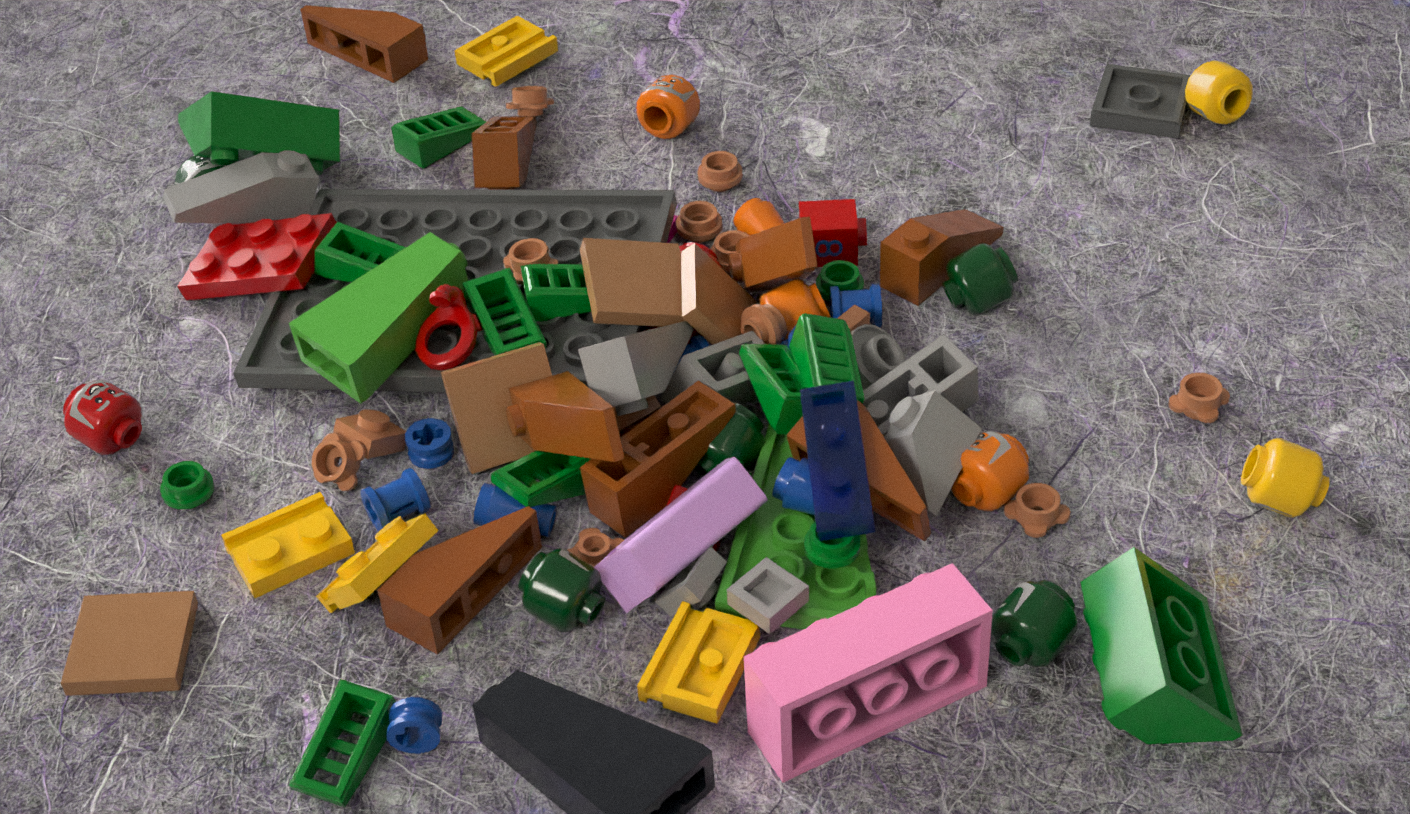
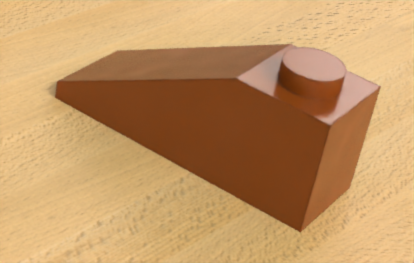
[300,5,429,83]
[472,116,537,190]
[880,209,1004,306]
[728,217,817,293]
[506,371,625,462]
[580,381,736,538]
[786,389,931,542]
[377,506,542,655]

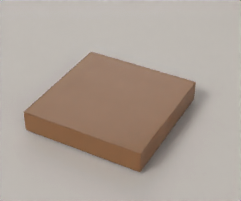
[580,238,685,327]
[681,243,756,345]
[440,342,552,474]
[61,591,198,696]

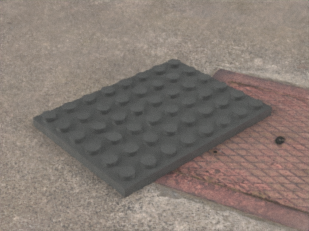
[233,189,677,392]

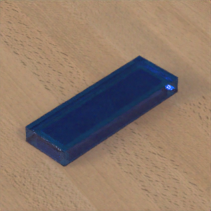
[800,380,876,541]

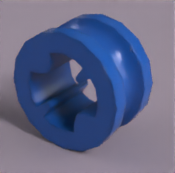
[405,418,454,469]
[387,697,443,754]

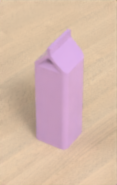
[594,457,768,613]

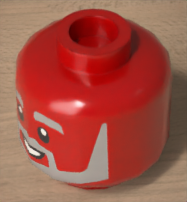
[63,380,142,455]

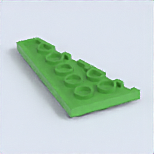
[715,423,876,630]

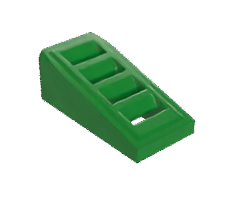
[391,106,486,169]
[315,222,406,282]
[520,264,591,322]
[463,268,546,356]
[789,313,865,404]
[739,344,815,434]
[491,451,590,507]
[288,679,396,807]

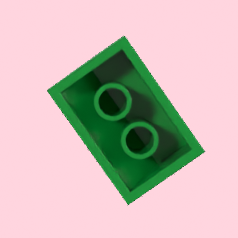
[178,91,340,175]
[1080,547,1243,745]

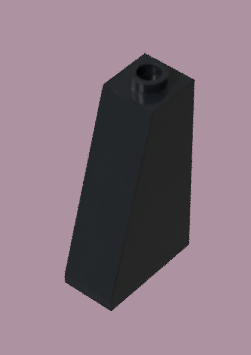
[472,670,715,814]

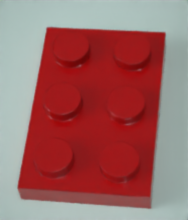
[177,213,337,300]

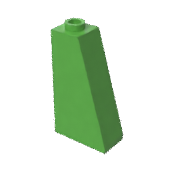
[289,232,468,404]

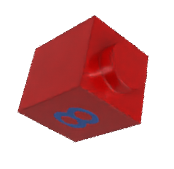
[799,199,867,267]

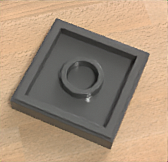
[1090,64,1191,138]

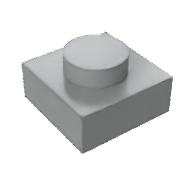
[655,547,727,617]
[727,557,809,634]

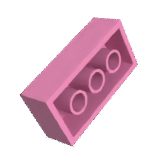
[744,563,993,783]

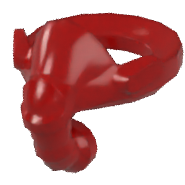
[416,284,483,371]

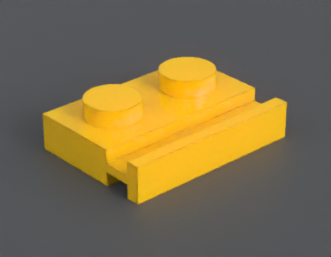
[454,15,558,87]
[221,492,355,598]
[316,514,439,613]
[637,601,760,724]

